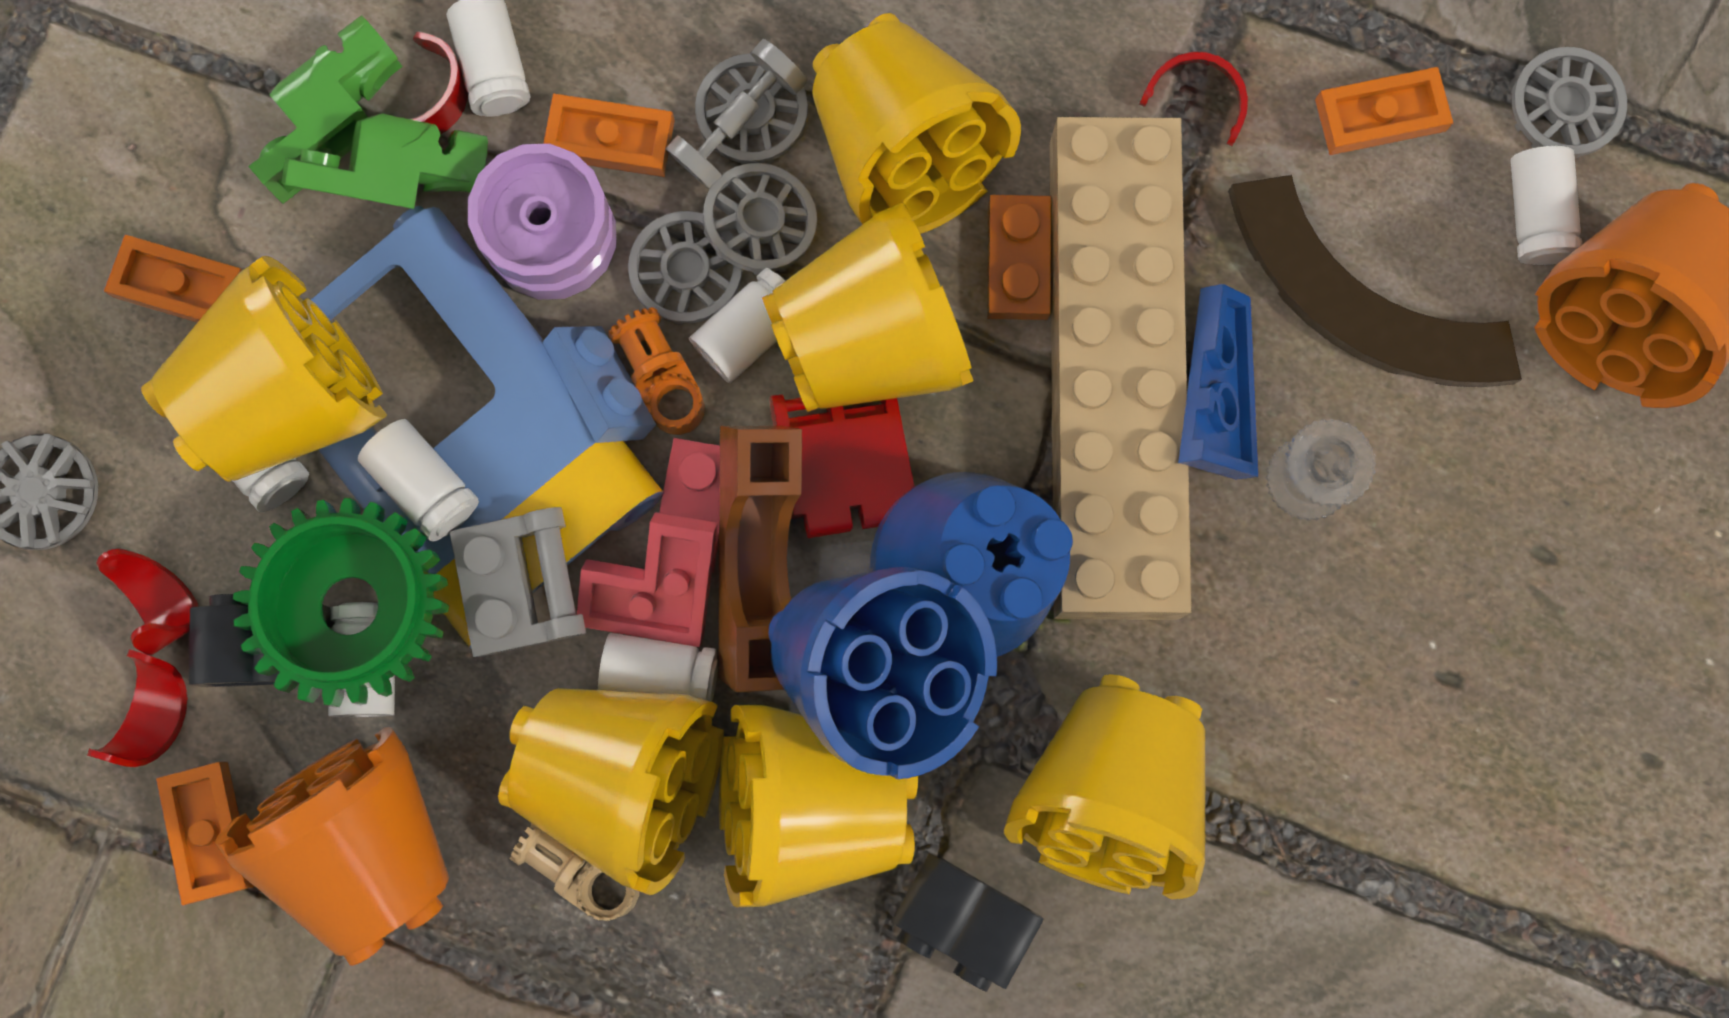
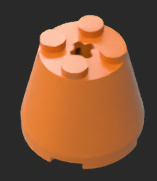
[1534,183,1729,408]
[215,727,449,966]

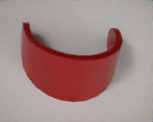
[411,32,468,134]
[1139,52,1248,147]
[96,548,199,655]
[87,649,188,767]

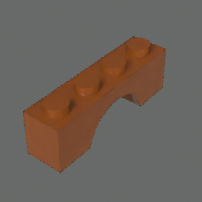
[719,425,802,692]

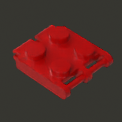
[769,394,915,538]

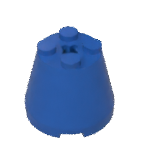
[870,472,1073,657]
[768,567,997,779]

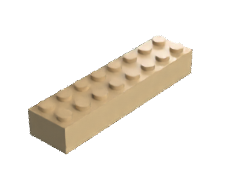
[1050,117,1191,620]

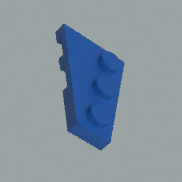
[1178,284,1258,480]

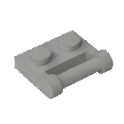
[450,507,586,657]

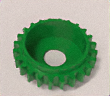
[233,498,449,707]

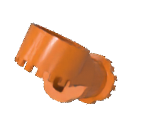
[608,307,705,435]

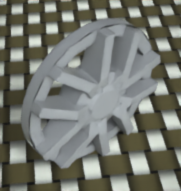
[1511,47,1627,159]
[695,54,808,165]
[703,163,817,275]
[628,211,743,325]
[0,434,98,550]

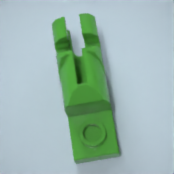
[248,15,403,204]
[282,113,488,209]

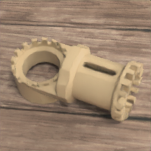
[509,823,639,921]

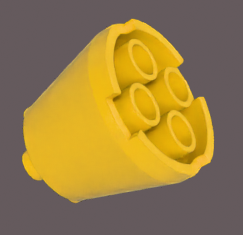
[812,13,1021,234]
[762,202,974,412]
[141,256,387,482]
[1004,674,1205,899]
[498,688,724,895]
[719,705,918,907]

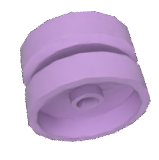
[468,144,616,300]

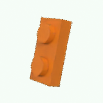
[1315,67,1453,155]
[543,93,675,177]
[987,195,1051,320]
[104,234,242,323]
[156,762,254,905]

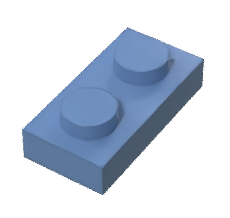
[542,326,656,443]

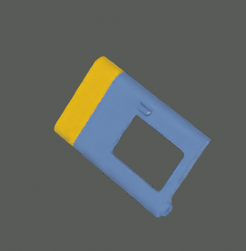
[311,206,664,649]

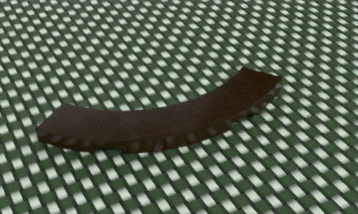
[1228,175,1522,387]

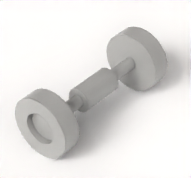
[666,39,808,189]

